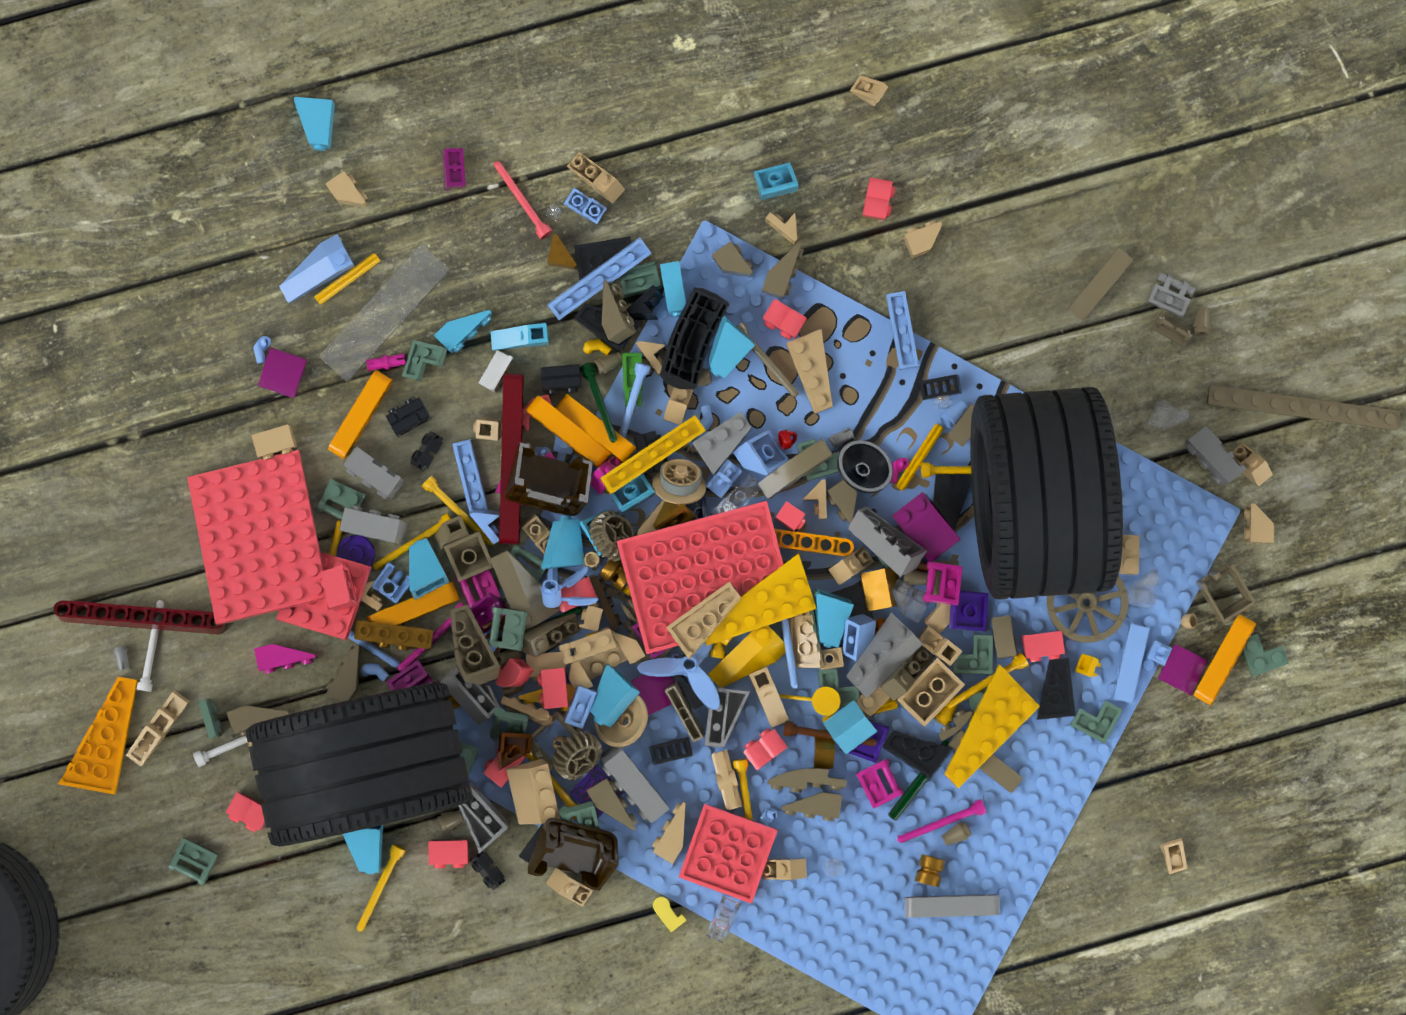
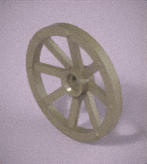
[1046,576,1128,643]

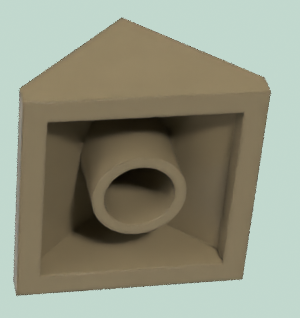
[444,531,493,582]

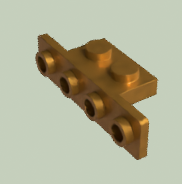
[354,620,433,650]

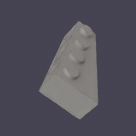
[848,506,927,577]
[846,613,923,698]
[601,747,670,824]

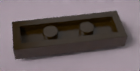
[590,576,622,632]

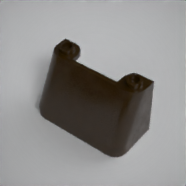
[505,443,593,516]
[528,818,619,891]

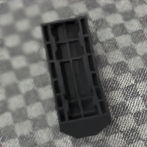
[660,287,729,390]

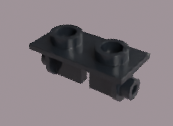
[410,431,443,471]
[470,851,505,890]

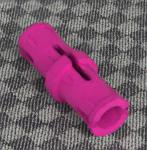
[366,353,406,371]

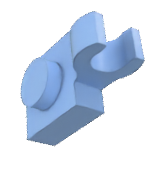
[553,436,573,462]

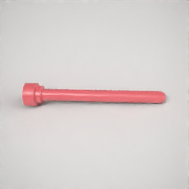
[494,161,553,240]

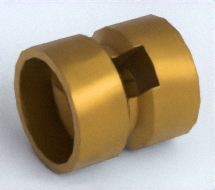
[599,560,627,591]
[914,854,945,887]

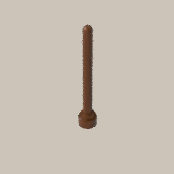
[783,720,877,746]

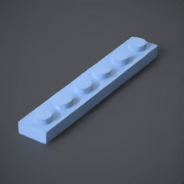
[547,237,652,320]

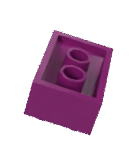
[892,492,961,562]

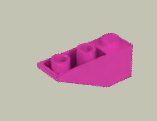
[254,644,318,674]

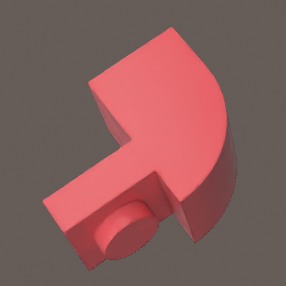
[495,658,534,687]

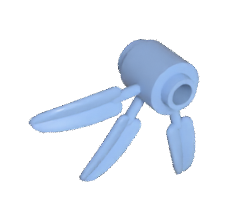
[541,566,598,608]

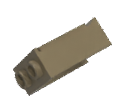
[1196,562,1256,623]
[531,711,583,771]

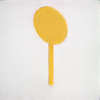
[779,687,841,716]

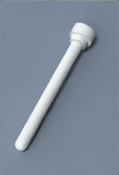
[136,600,164,692]
[193,735,248,767]

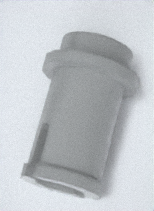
[828,427,854,448]
[113,646,130,670]

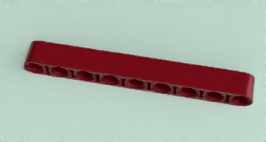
[499,373,524,544]
[53,600,227,635]

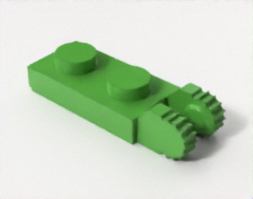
[622,352,643,407]

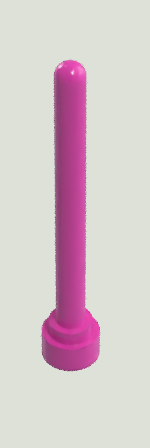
[398,602,464,672]
[897,799,987,843]

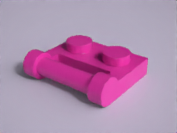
[923,562,962,606]
[455,569,502,608]
[856,758,904,809]

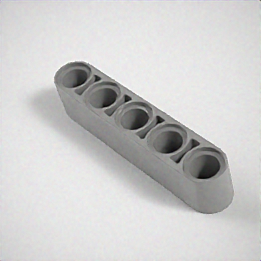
[904,894,1000,918]

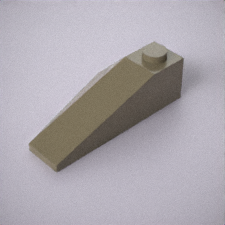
[490,550,560,630]
[450,604,500,685]

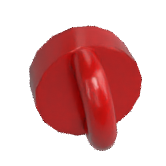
[778,430,797,450]

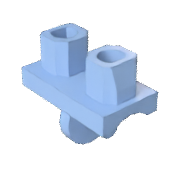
[706,459,743,498]

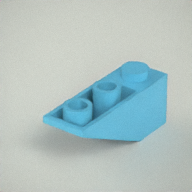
[434,310,493,354]
[490,323,549,351]

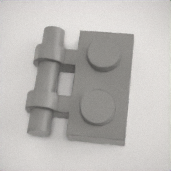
[1147,273,1195,318]

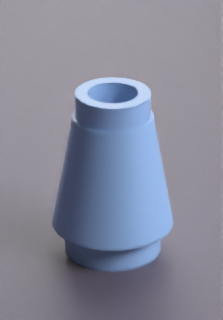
[939,400,967,428]

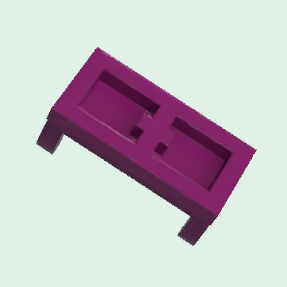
[442,148,466,191]
[470,593,506,634]

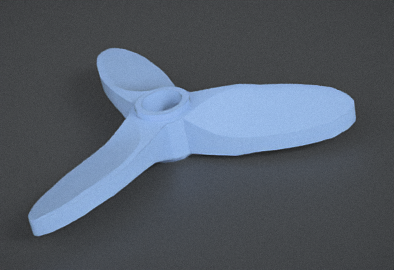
[637,642,720,710]

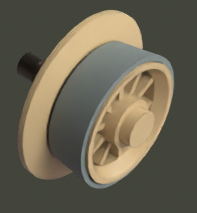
[652,458,706,505]

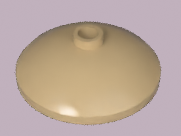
[595,695,648,748]

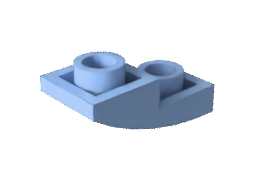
[563,188,607,224]

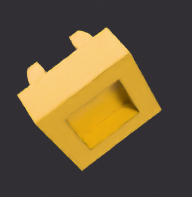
[1075,654,1101,677]

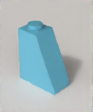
[294,97,335,151]
[660,261,686,317]
[708,316,755,378]
[541,516,585,569]
[409,538,449,600]
[814,588,854,648]
[590,664,640,728]
[343,825,383,874]

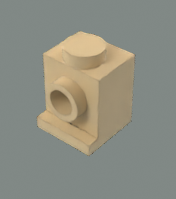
[473,417,502,441]
[579,603,604,632]
[820,647,844,670]

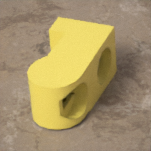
[653,896,687,932]

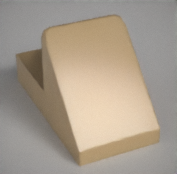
[850,75,888,106]
[765,212,797,245]
[636,341,666,376]
[663,387,693,425]
[802,480,827,520]
[361,581,384,611]
[1159,838,1187,874]

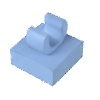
[1146,640,1172,666]

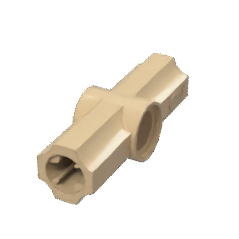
[711,750,742,811]

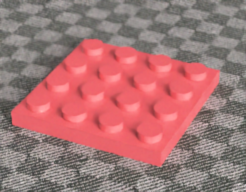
[276,552,372,641]
[679,803,778,904]

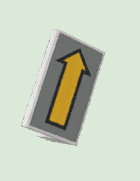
[479,350,514,393]

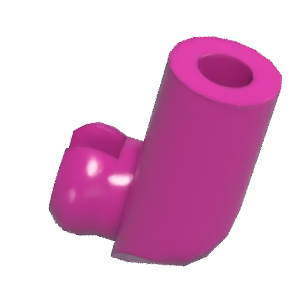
[889,458,909,484]

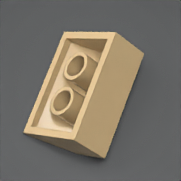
[897,658,965,727]
[506,759,560,824]

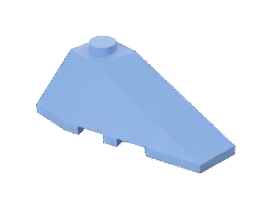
[279,234,355,303]

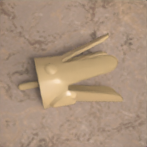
[583,551,603,571]

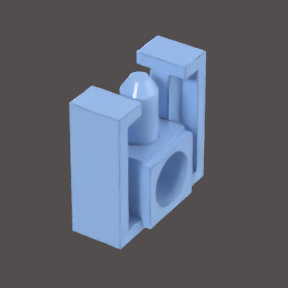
[371,562,409,604]

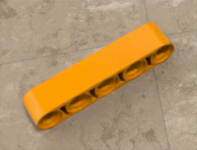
[328,370,393,460]
[555,394,636,462]
[526,395,611,468]
[774,529,854,557]
[366,582,460,626]
[1193,614,1257,706]

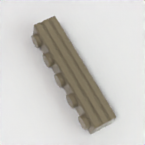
[664,682,705,742]

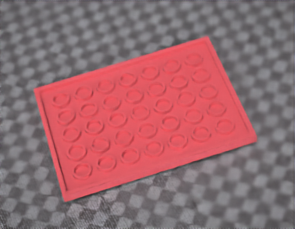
[187,450,326,625]
[616,501,783,654]

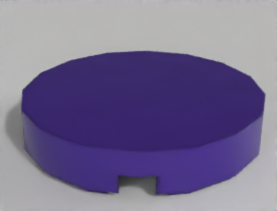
[337,535,376,567]

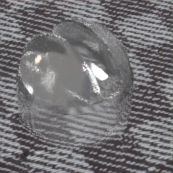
[545,205,561,222]

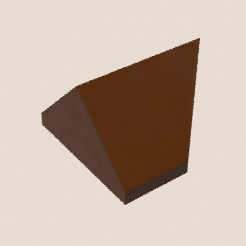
[498,732,532,771]

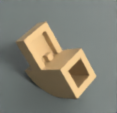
[917,625,962,666]

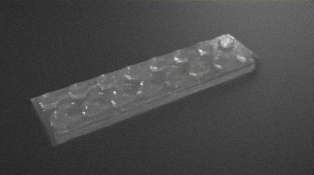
[319,244,450,382]

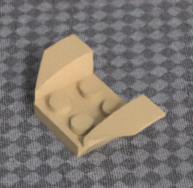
[569,627,645,690]

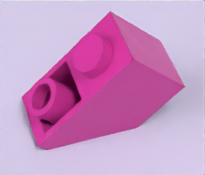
[590,455,623,495]

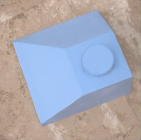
[733,429,789,475]

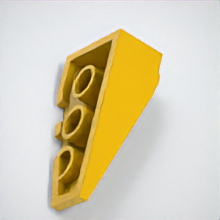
[707,625,786,688]

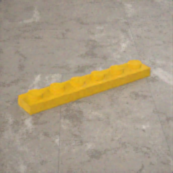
[600,415,706,495]

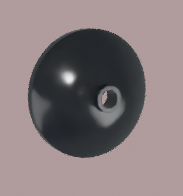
[837,440,892,493]

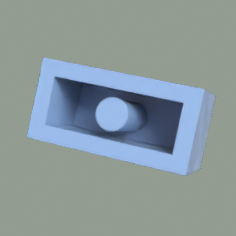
[842,614,876,661]

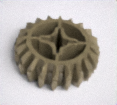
[588,510,637,562]
[552,731,603,780]

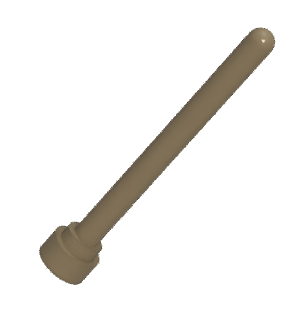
[737,322,799,397]

